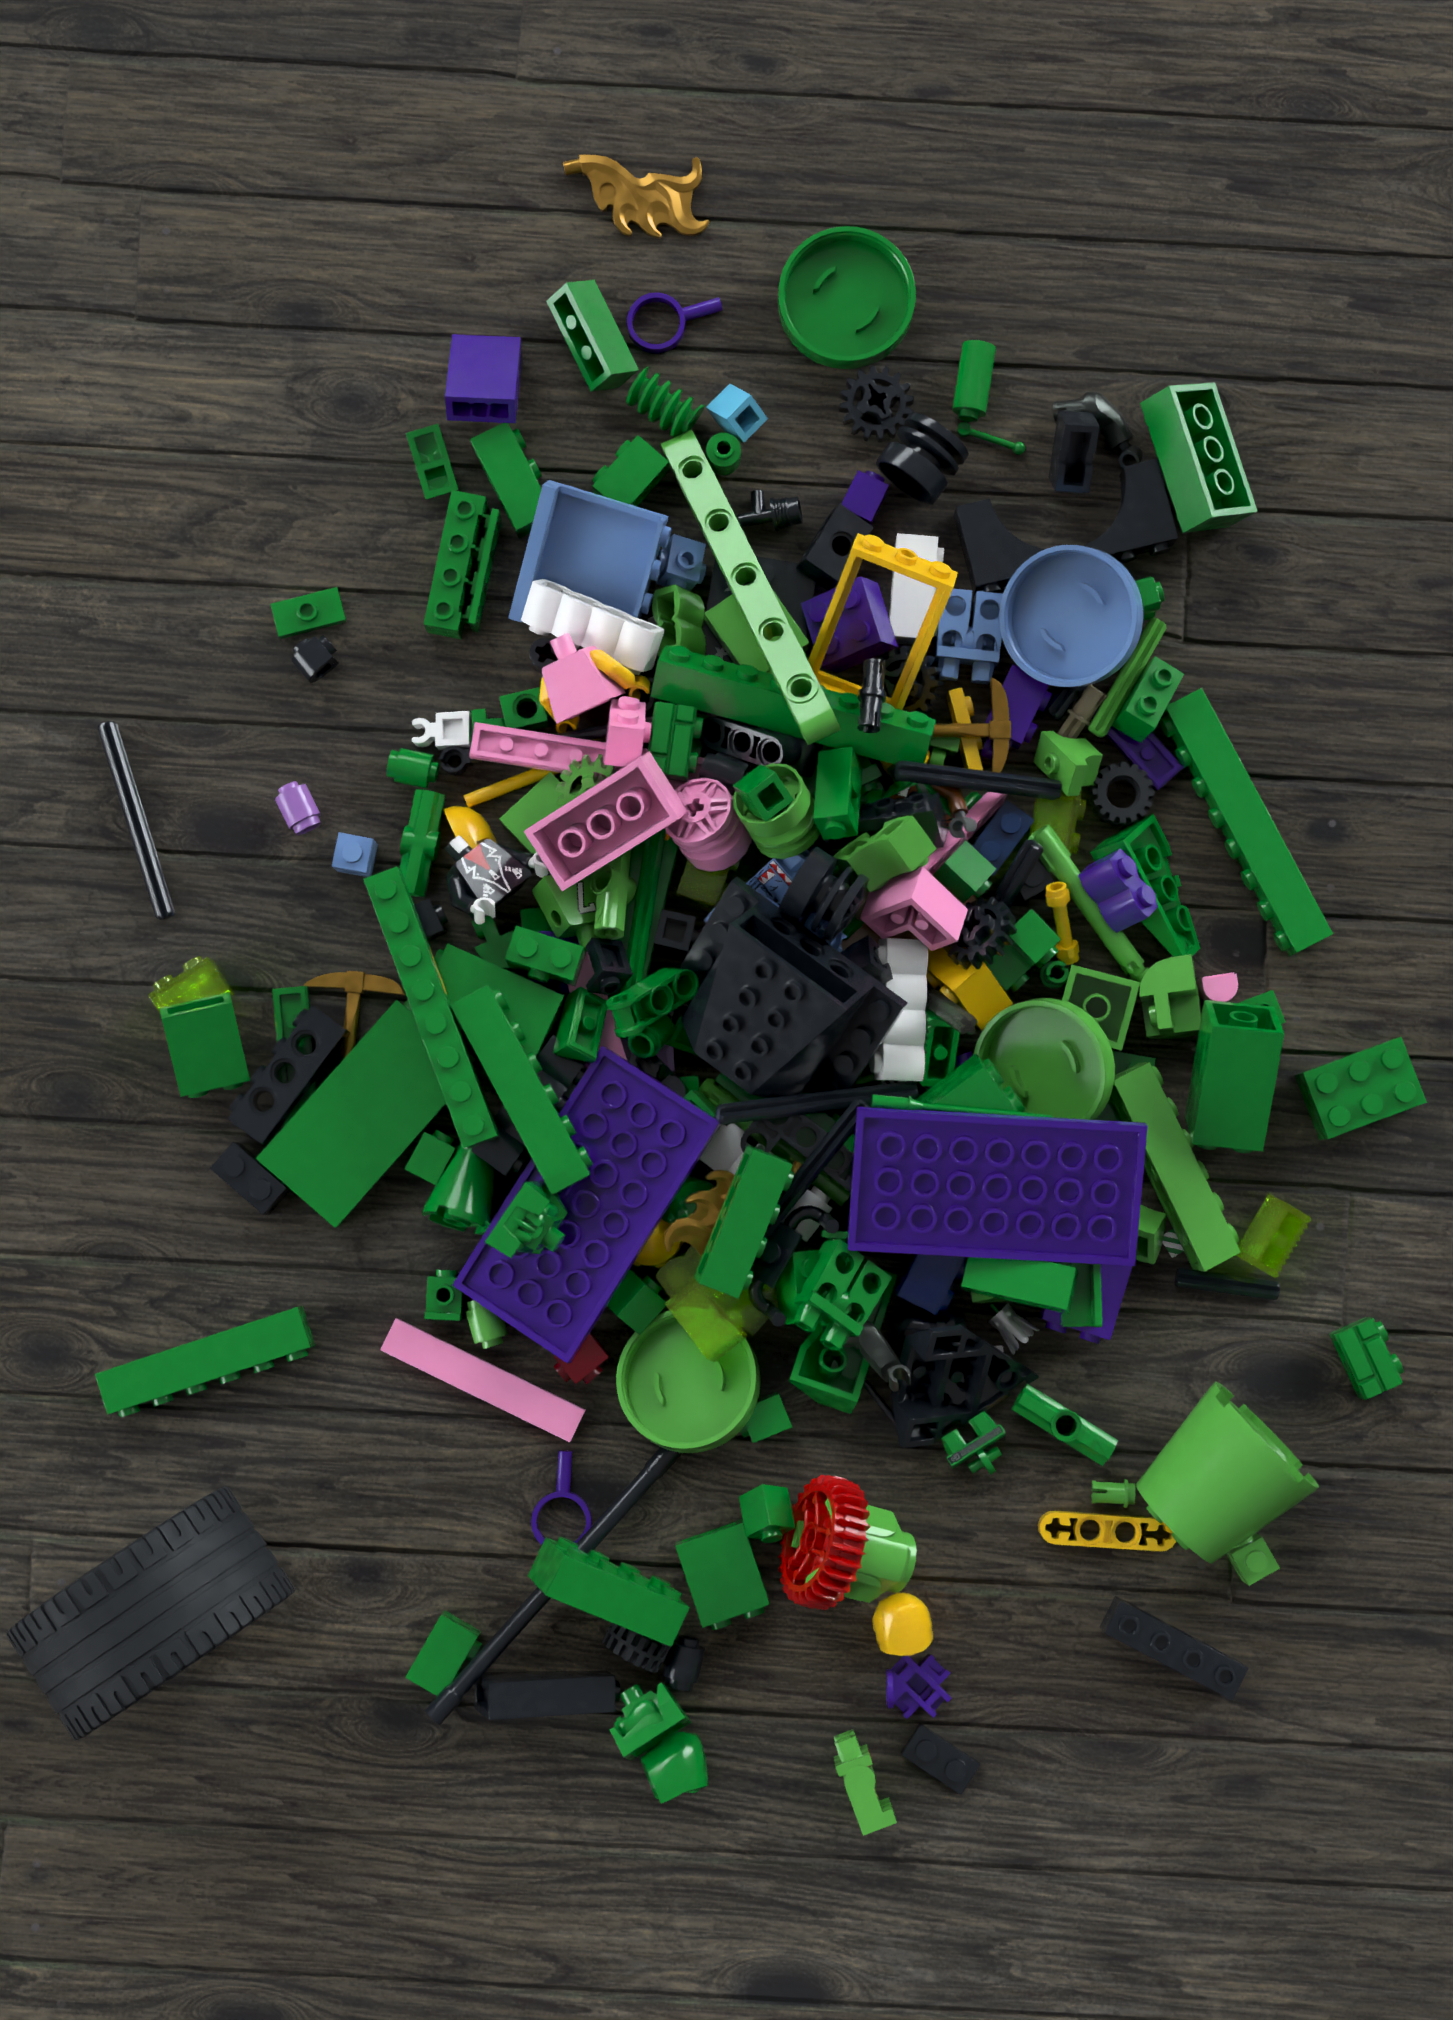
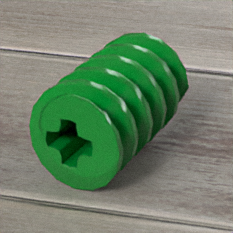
[626,366,705,438]

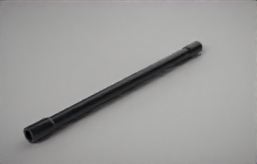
[424,1447,681,1725]

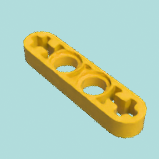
[1038,1511,1176,1552]

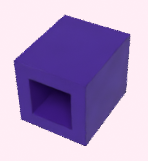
[841,470,889,526]

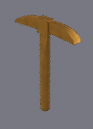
[932,677,1011,773]
[304,971,406,1063]

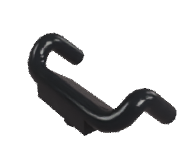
[748,1205,839,1327]

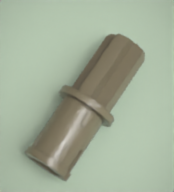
[1057,685,1107,739]

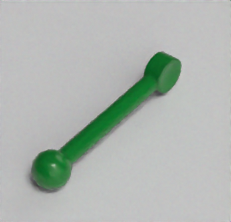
[957,422,1026,455]

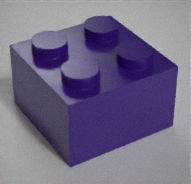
[801,576,898,673]

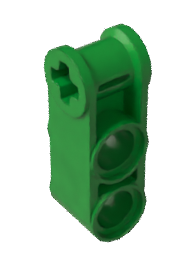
[605,968,699,1038]

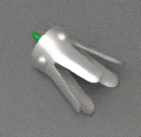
[988,1303,1040,1355]

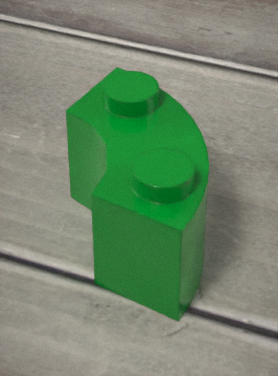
[607,1268,668,1335]

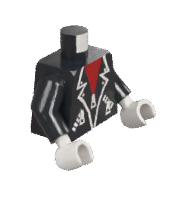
[445,835,548,925]

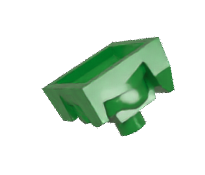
[485,1180,568,1258]
[610,1682,692,1761]

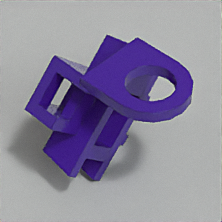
[885,1654,952,1719]

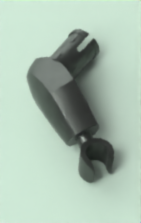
[1053,392,1143,468]
[823,1320,911,1391]

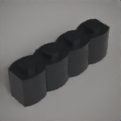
[471,1035,588,1176]

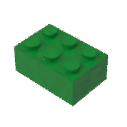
[1294,1037,1427,1140]

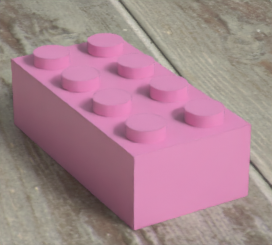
[523,751,688,891]

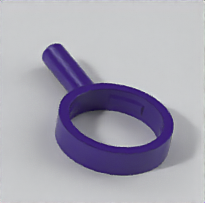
[627,292,723,354]
[531,1450,592,1545]

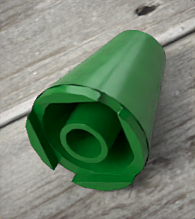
[422,1143,495,1235]

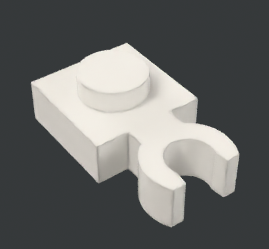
[412,711,473,750]

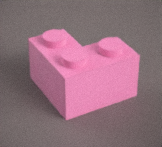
[860,866,968,951]

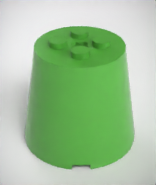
[1136,1382,1319,1564]

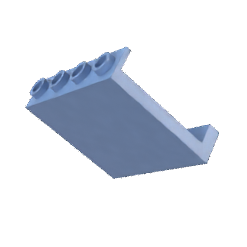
[508,480,672,622]

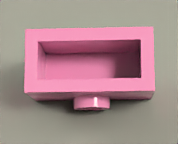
[604,696,652,767]

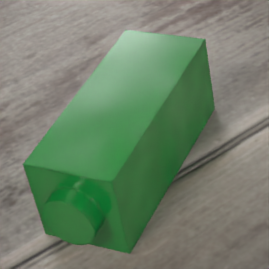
[813,747,862,840]

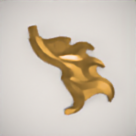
[563,155,710,239]
[663,1161,802,1256]

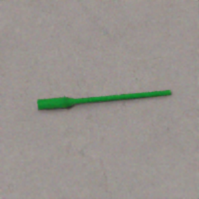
[871,1094,1052,1117]

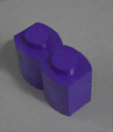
[1079,849,1158,933]

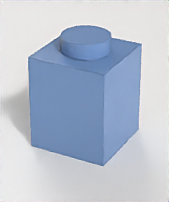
[332,832,378,877]

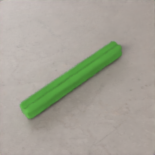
[1088,618,1167,738]

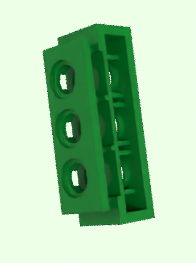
[424,490,502,639]

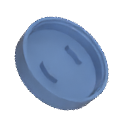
[999,545,1143,687]

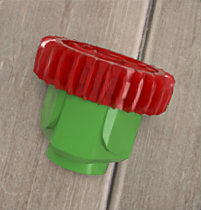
[778,1475,917,1610]

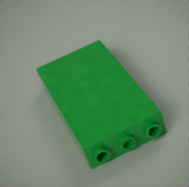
[255,999,477,1228]

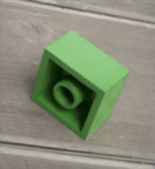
[1062,964,1140,1051]

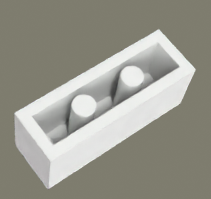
[889,533,944,645]

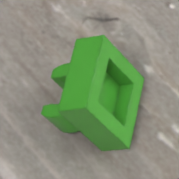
[928,737,961,766]

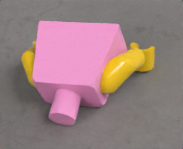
[539,633,650,733]

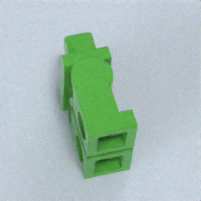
[833,1729,897,1836]

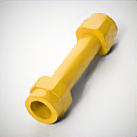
[1045,882,1080,965]

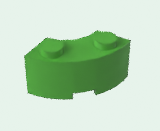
[833,816,937,893]

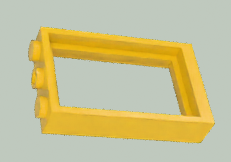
[808,533,958,710]

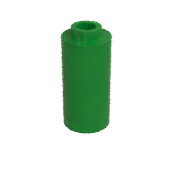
[952,340,996,422]

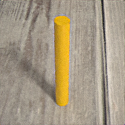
[463,768,560,808]

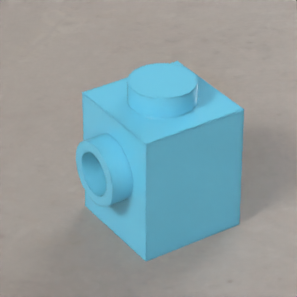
[706,384,768,443]

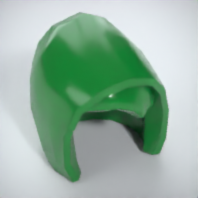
[640,1731,709,1804]

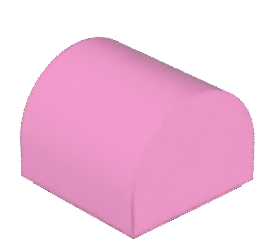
[1196,972,1238,1002]

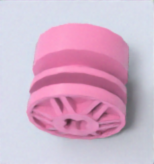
[665,778,752,872]

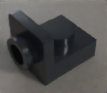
[586,937,633,996]

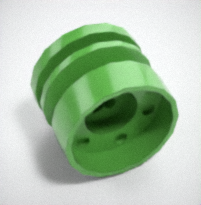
[733,763,820,859]

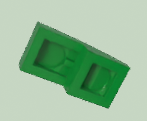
[405,423,459,500]

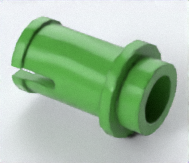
[1091,1479,1135,1508]

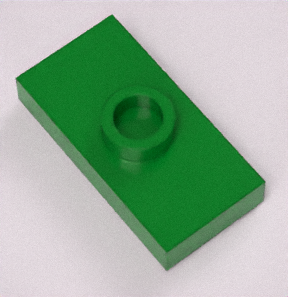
[270,587,347,639]

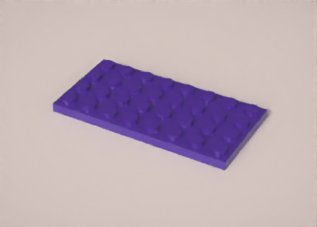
[452,1046,721,1364]
[847,1107,1148,1266]

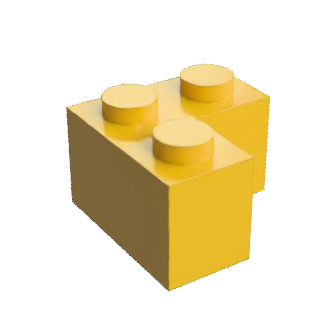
[926,946,1013,1031]

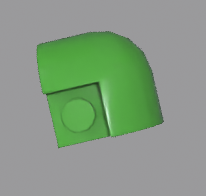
[1139,954,1202,1039]

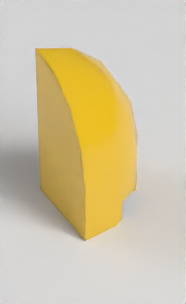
[443,806,497,849]

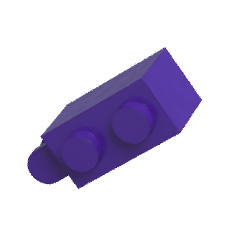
[980,664,1052,760]

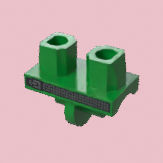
[941,1411,1006,1475]

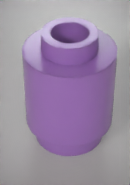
[275,781,321,836]

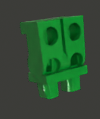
[793,1239,892,1351]

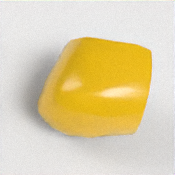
[872,1592,933,1656]

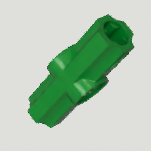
[399,789,446,898]
[1011,1383,1118,1466]

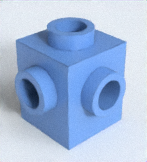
[656,534,706,591]

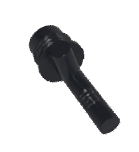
[718,490,803,532]

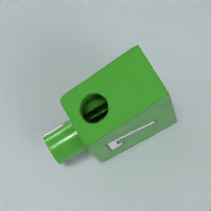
[532,873,599,952]

